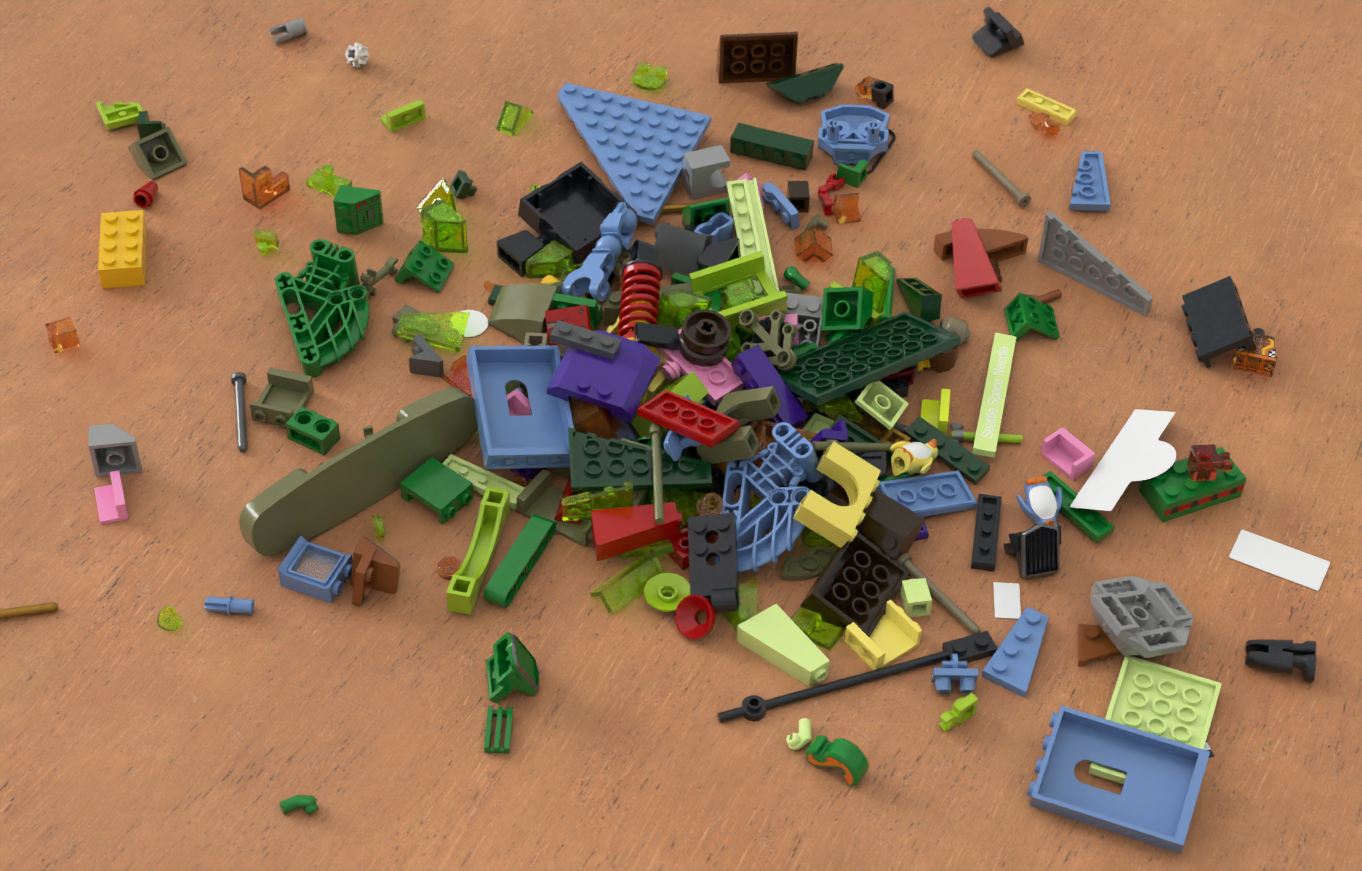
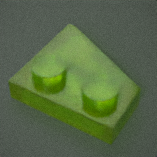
[723,579,759,633]

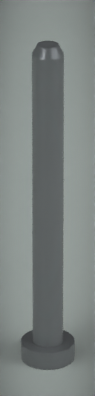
[231,372,247,452]

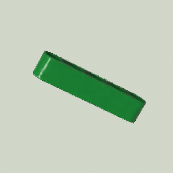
[483,514,557,608]

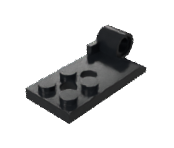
[688,512,740,613]

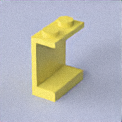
[845,600,922,670]

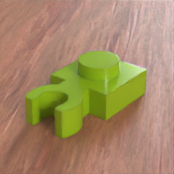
[938,693,978,732]

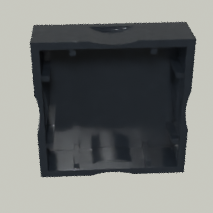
[518,162,637,267]

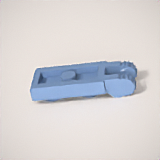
[762,182,799,230]

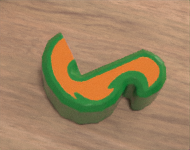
[805,736,869,786]

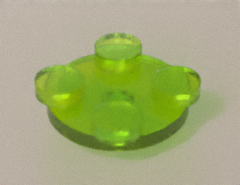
[631,62,667,90]

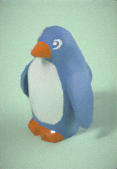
[1017,476,1062,526]

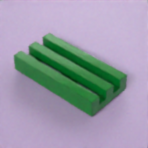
[484,706,513,754]

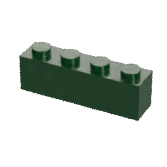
[730,123,814,170]

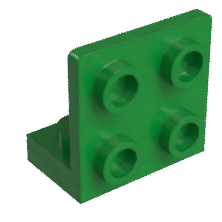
[394,240,454,292]
[1004,293,1060,341]

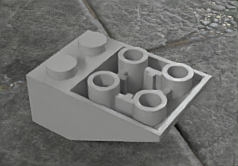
[780,293,823,348]

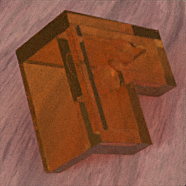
[239,166,290,210]

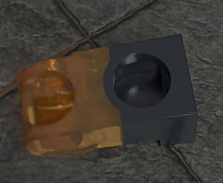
[855,76,894,109]

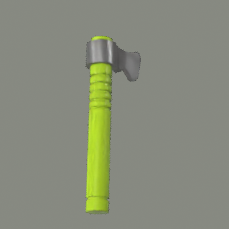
[950,423,1022,444]

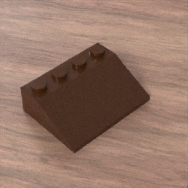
[717,32,798,84]

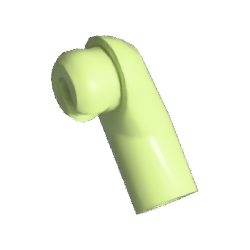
[786,718,812,750]

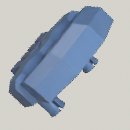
[818,104,890,165]

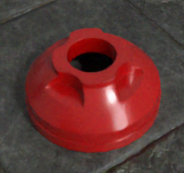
[675,595,716,639]

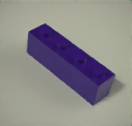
[731,344,808,429]

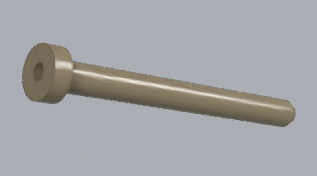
[973,150,1031,207]

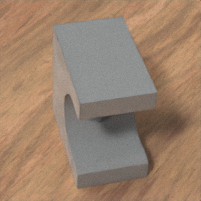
[683,145,730,200]

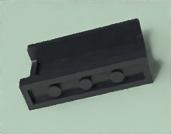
[1181,276,1257,368]

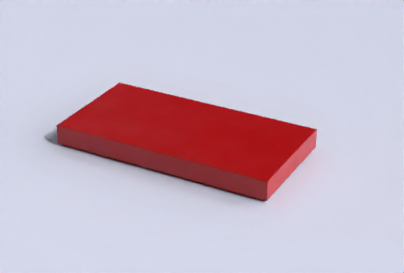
[637,390,740,448]

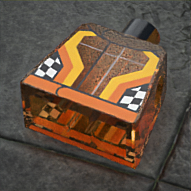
[1231,328,1277,377]

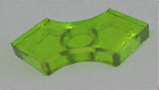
[618,539,674,559]

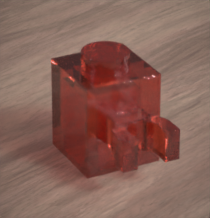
[1187,444,1233,481]

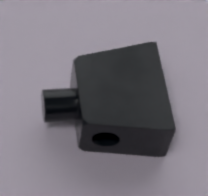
[497,230,549,277]

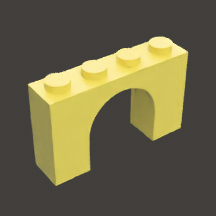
[793,441,881,548]

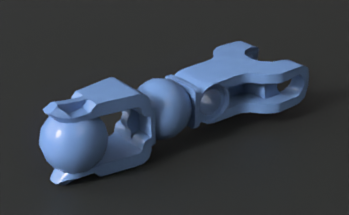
[561,202,637,301]

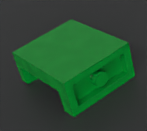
[400,457,473,524]

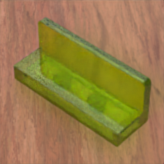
[590,556,665,613]

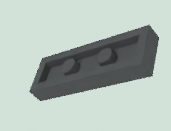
[550,320,621,360]

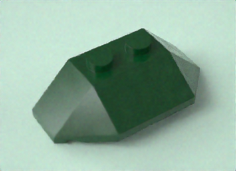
[766,63,844,104]

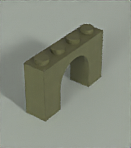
[696,386,782,464]

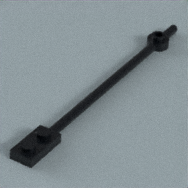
[717,631,997,723]

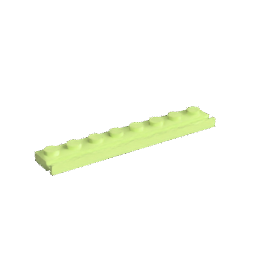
[726,178,779,302]

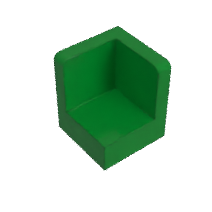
[836,159,868,188]

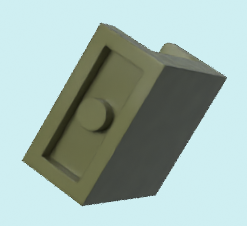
[250,367,314,427]

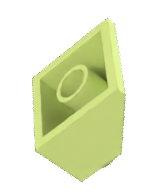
[852,381,909,431]

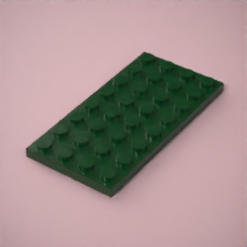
[774,311,960,405]

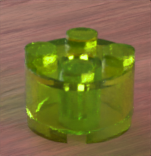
[720,278,760,328]

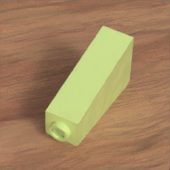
[737,604,830,687]

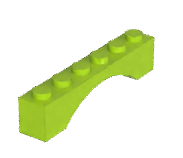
[446,487,511,615]

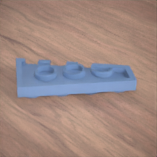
[1069,151,1111,211]
[982,607,1049,698]

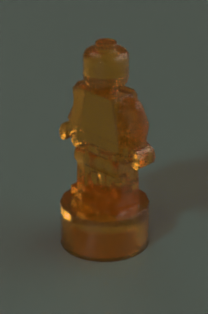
[1029,111,1060,138]

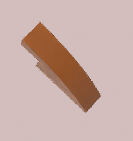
[933,229,1028,262]

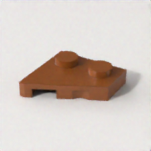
[1078,624,1122,667]

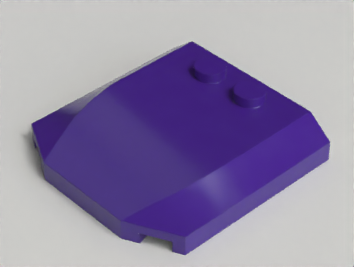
[547,330,660,422]

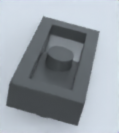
[409,335,444,377]

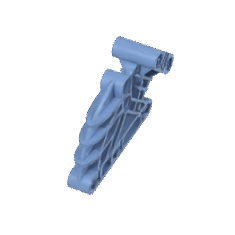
[715,422,823,575]

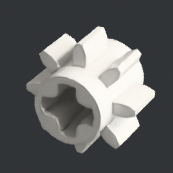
[345,42,370,68]

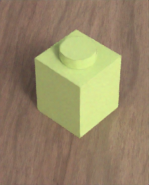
[900,578,932,618]

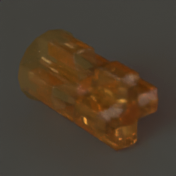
[512,475,533,487]

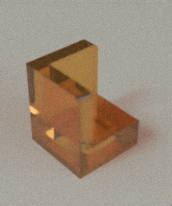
[833,193,861,224]
[45,317,80,353]

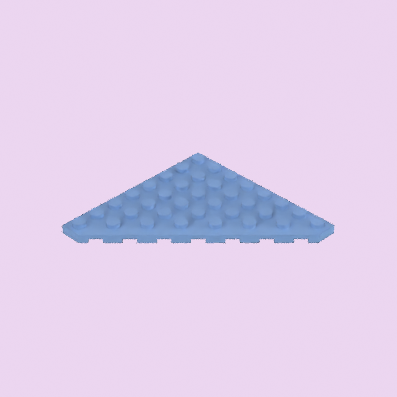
[558,83,711,225]

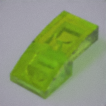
[790,607,843,650]

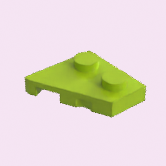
[96,101,143,131]

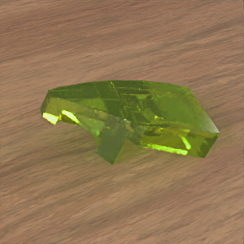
[818,394,862,422]

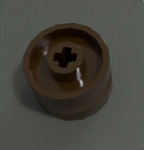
[679,309,731,367]

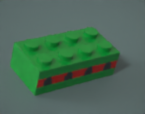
[1139,447,1246,523]

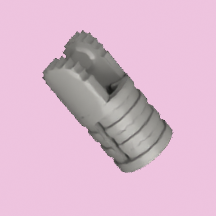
[269,18,307,44]

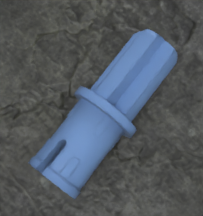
[205,596,254,615]

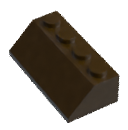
[826,483,926,559]

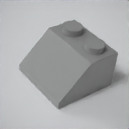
[88,424,142,477]

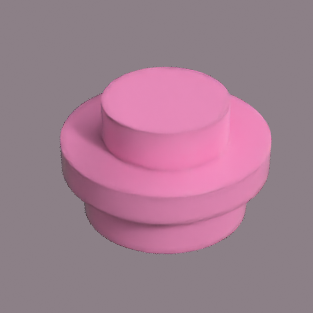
[661,360,681,382]

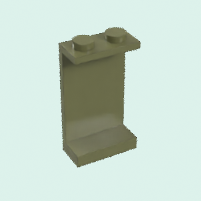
[516,469,612,548]

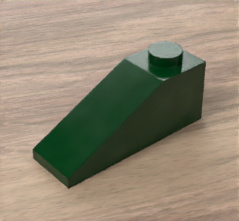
[897,278,942,322]

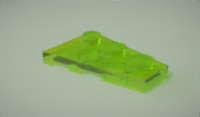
[396,312,470,352]
[562,481,633,521]

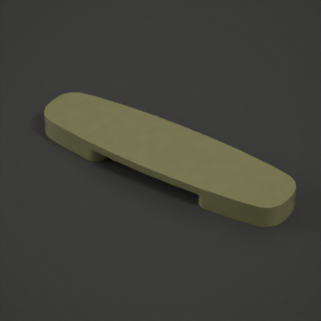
[239,387,478,556]

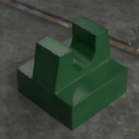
[450,170,477,200]

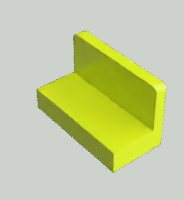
[921,389,950,434]

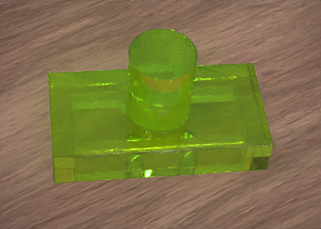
[306,165,352,196]

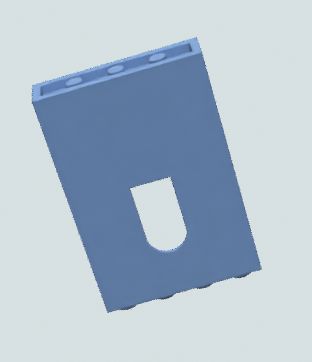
[466,345,574,469]
[1027,705,1210,854]

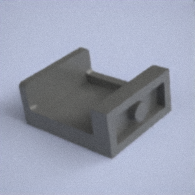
[655,222,713,275]

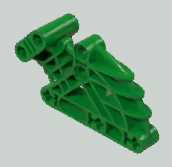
[275,239,370,378]

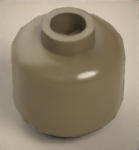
[939,316,971,347]

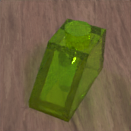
[526,240,573,279]

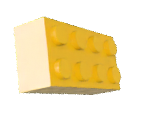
[98,210,147,289]

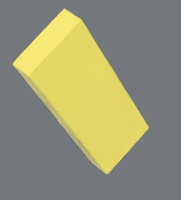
[1016,89,1077,126]

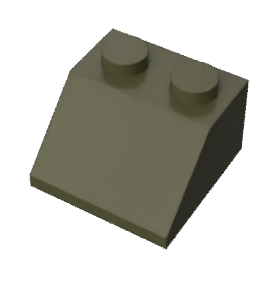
[128,127,188,180]

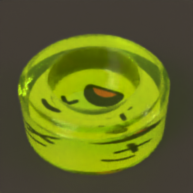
[371,515,385,539]

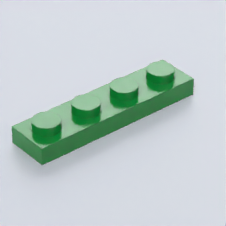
[1043,471,1115,543]

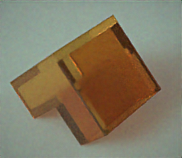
[794,225,833,262]

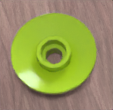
[644,573,691,612]

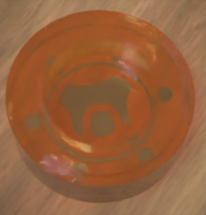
[438,557,461,580]

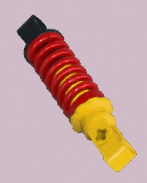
[617,239,663,407]

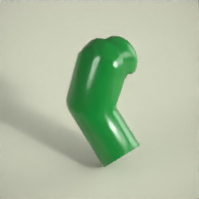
[784,266,810,291]
[279,795,319,814]

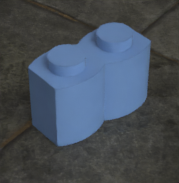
[694,212,734,245]

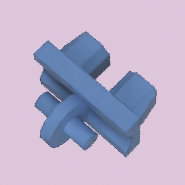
[931,654,979,694]

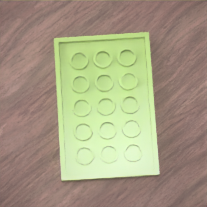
[1088,656,1222,784]

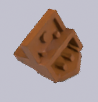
[350,536,400,606]

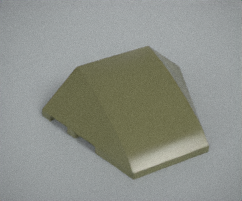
[487,281,564,344]

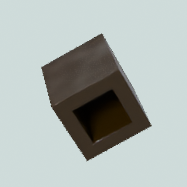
[787,181,810,213]

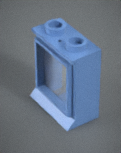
[278,535,353,603]

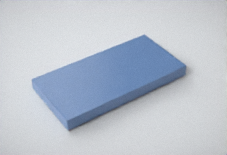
[876,470,977,517]

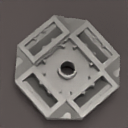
[1090,576,1194,658]

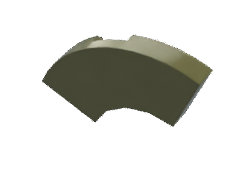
[781,545,836,581]

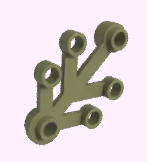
[739,309,798,371]

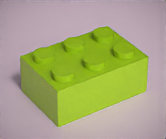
[631,371,709,437]

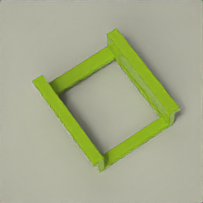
[689,251,788,327]

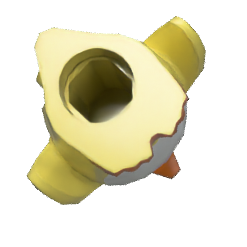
[890,439,938,476]

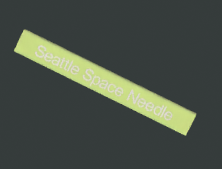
[972,333,1016,458]

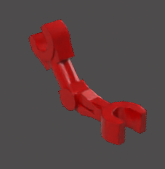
[818,173,845,215]

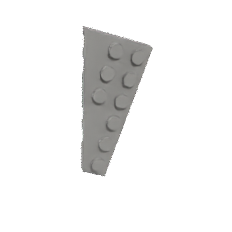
[1038,211,1153,316]

